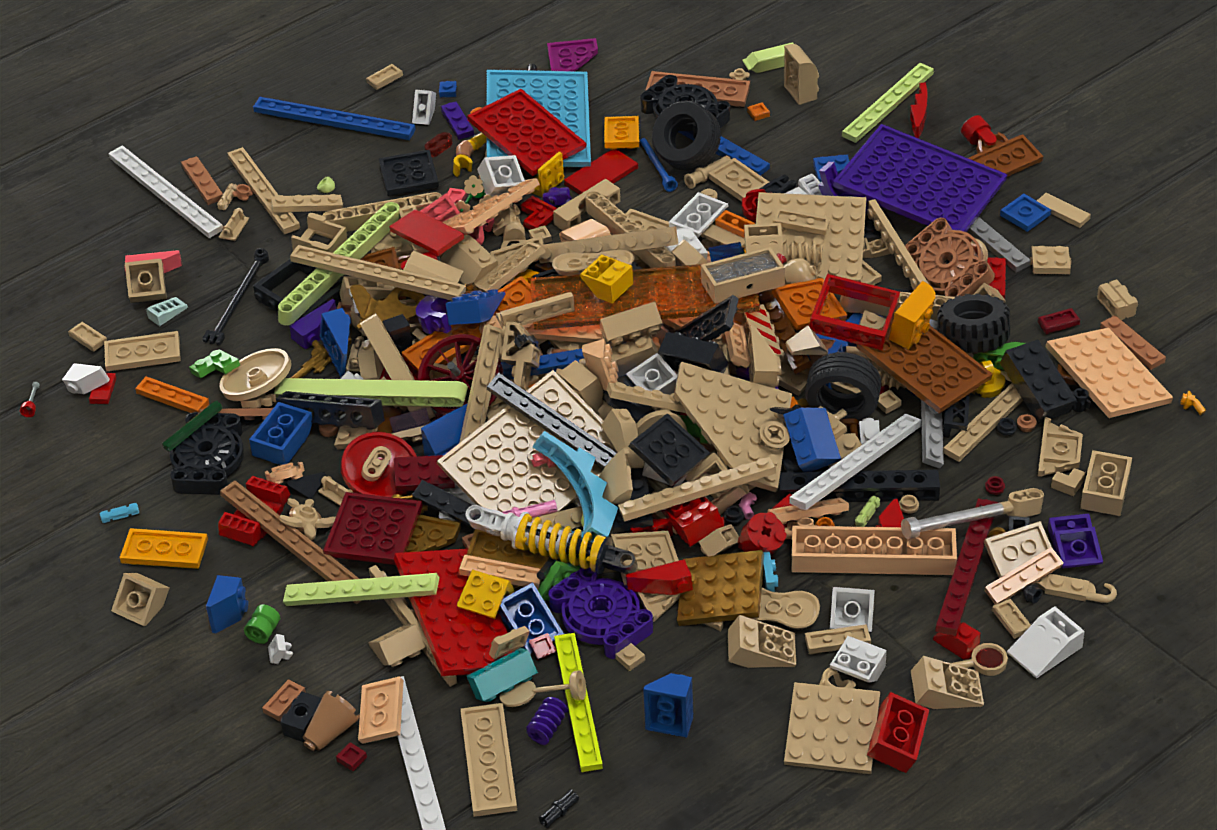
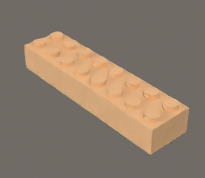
[792,526,957,575]

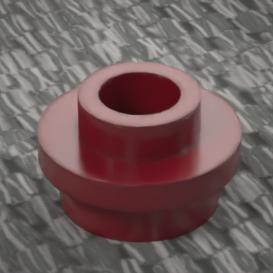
[985,476,1005,495]

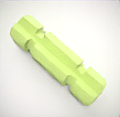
[855,496,880,527]

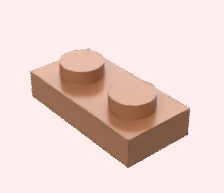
[262,679,306,721]

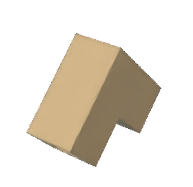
[1051,468,1085,496]

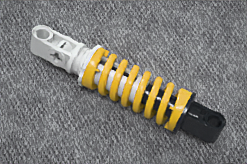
[466,505,638,575]

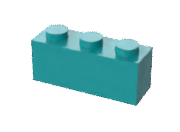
[467,648,538,702]

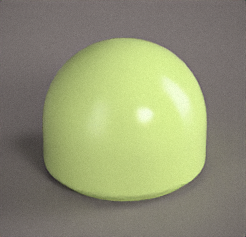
[317,177,335,193]

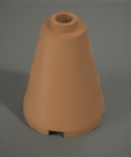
[303,691,360,751]

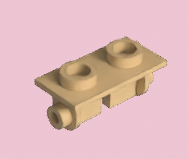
[219,208,249,241]
[346,336,365,372]
[318,476,353,506]

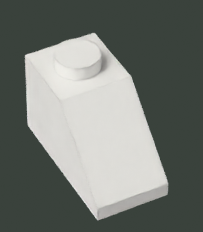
[412,90,436,125]
[62,364,110,394]

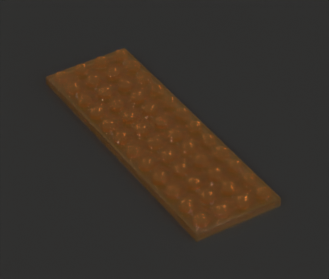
[530,264,760,330]

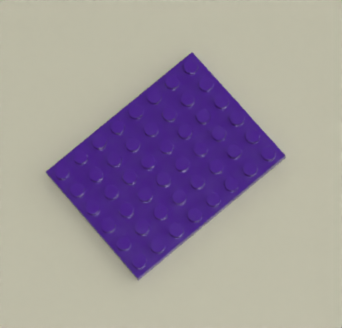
[832,124,1007,232]

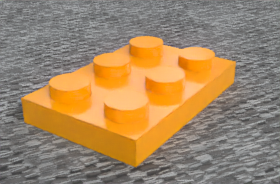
[604,116,639,149]

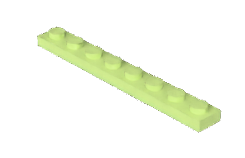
[842,63,934,143]
[283,573,440,606]

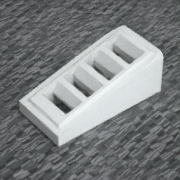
[798,174,822,195]

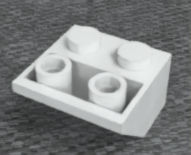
[830,636,886,682]

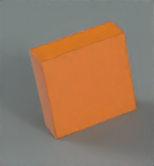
[747,102,770,121]

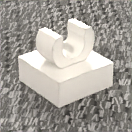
[268,634,293,664]

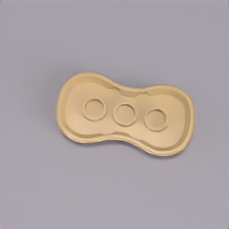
[552,250,634,276]
[750,588,820,629]

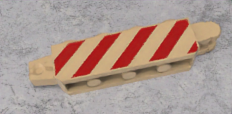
[740,300,784,376]

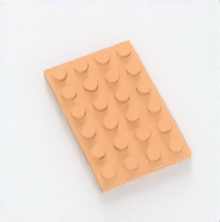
[1045,327,1173,418]

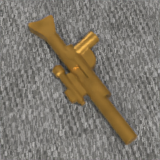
[291,338,352,378]

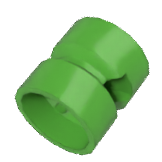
[244,605,281,644]

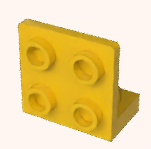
[532,152,564,198]
[457,569,514,618]

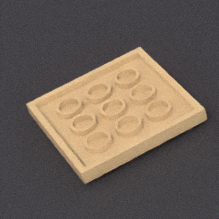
[784,682,880,774]

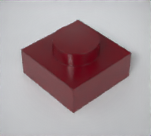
[336,742,367,771]

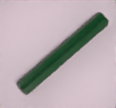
[162,400,222,452]

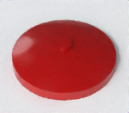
[341,432,417,497]

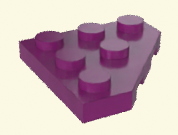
[547,38,598,72]

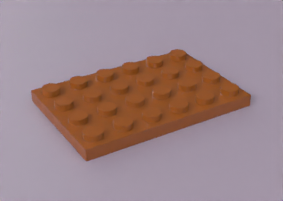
[856,321,993,413]

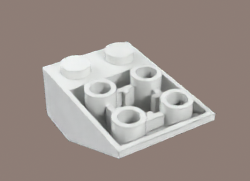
[1007,606,1085,678]

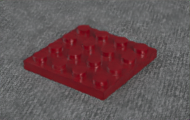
[323,492,422,565]

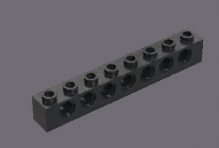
[779,470,940,502]

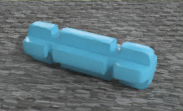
[100,503,139,523]

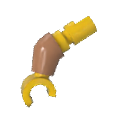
[453,133,487,177]

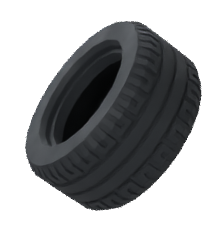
[805,352,881,421]

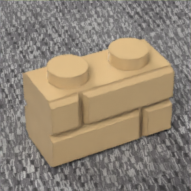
[1097,280,1138,320]

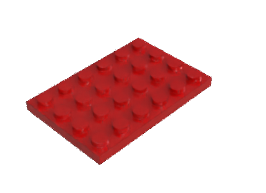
[467,89,586,176]

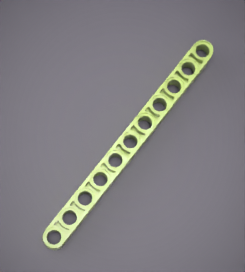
[278,202,399,325]
[273,378,468,407]

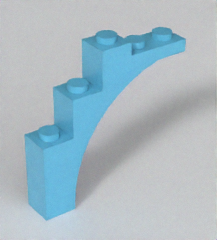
[533,431,618,543]

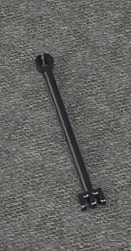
[203,248,269,345]

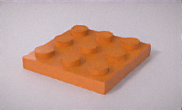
[772,278,847,330]

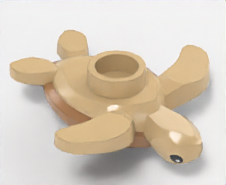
[279,498,336,540]

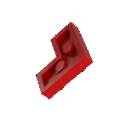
[521,196,557,230]

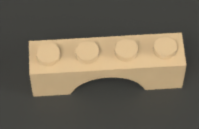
[553,179,621,231]

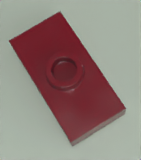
[1038,308,1080,334]

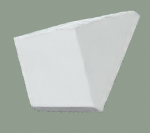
[830,587,875,632]

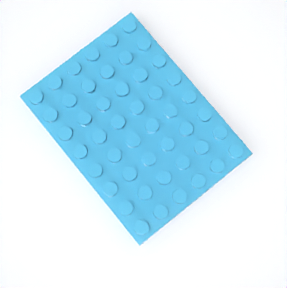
[487,70,591,167]

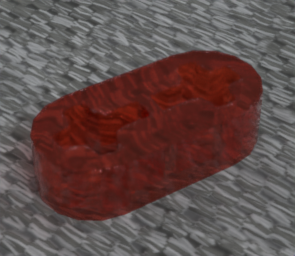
[425,132,453,157]

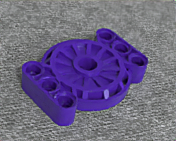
[549,567,653,659]

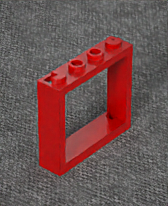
[809,274,900,350]

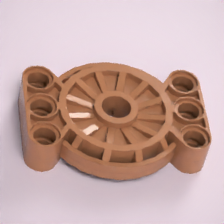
[905,218,995,297]

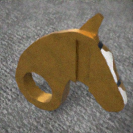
[349,285,425,330]

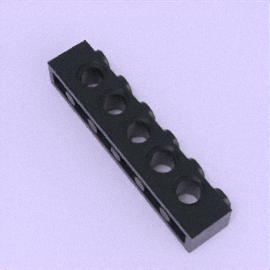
[275,391,385,430]

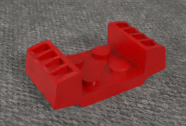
[218,476,290,546]

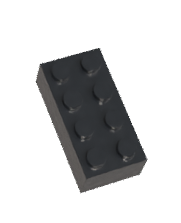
[1000,339,1077,424]

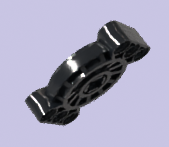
[640,75,730,139]
[170,412,244,495]

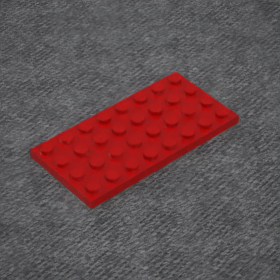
[394,549,515,676]

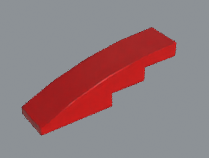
[910,82,928,139]

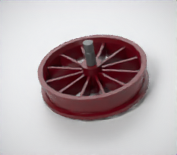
[418,334,504,416]

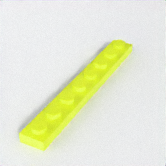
[554,633,603,772]

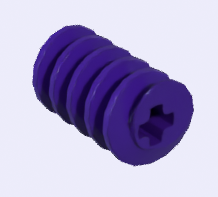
[526,697,568,745]

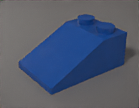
[319,308,351,378]
[498,582,564,654]

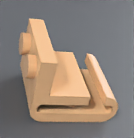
[559,219,611,242]

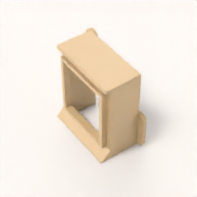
[291,213,347,253]
[685,452,749,515]

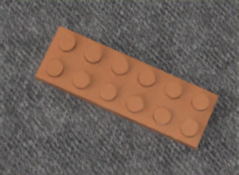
[645,71,750,107]

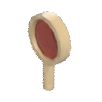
[951,643,1008,676]

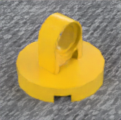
[971,360,1005,398]

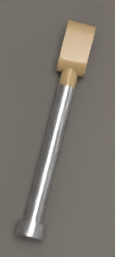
[901,488,1044,539]

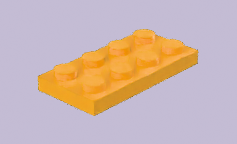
[120,528,208,569]

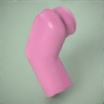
[739,492,757,519]

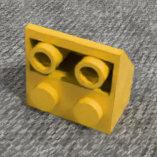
[580,254,633,303]

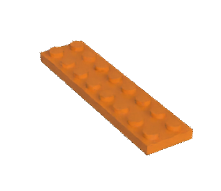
[401,276,543,372]

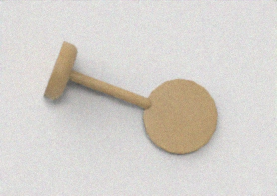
[500,670,586,707]

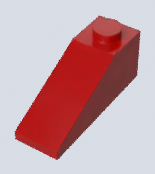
[626,559,693,595]

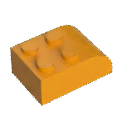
[889,281,936,350]

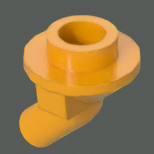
[1181,390,1206,415]

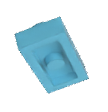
[763,552,778,592]

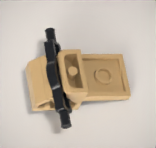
[499,321,541,391]

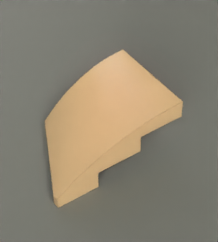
[599,448,633,504]

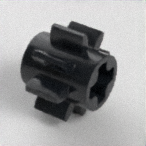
[1071,388,1092,412]

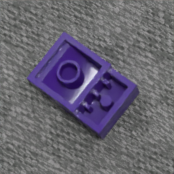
[1047,514,1103,568]

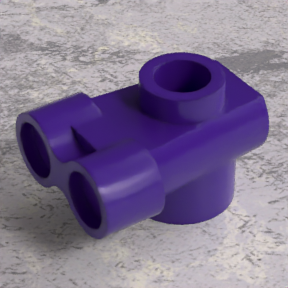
[543,187,572,207]

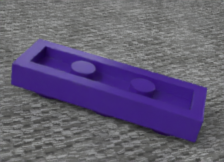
[441,102,474,140]

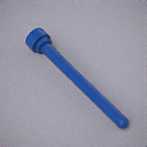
[640,138,678,192]

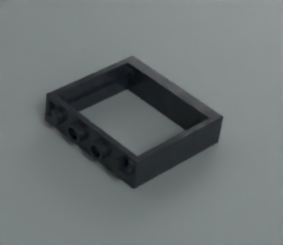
[253,259,343,322]

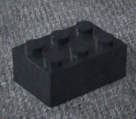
[658,332,728,374]

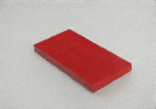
[564,149,638,195]
[389,209,464,256]

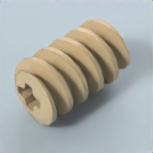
[785,242,823,267]

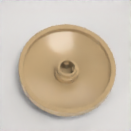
[220,349,291,401]

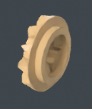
[758,421,790,450]

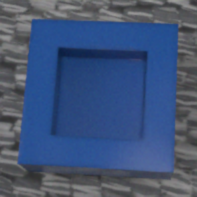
[439,81,457,97]

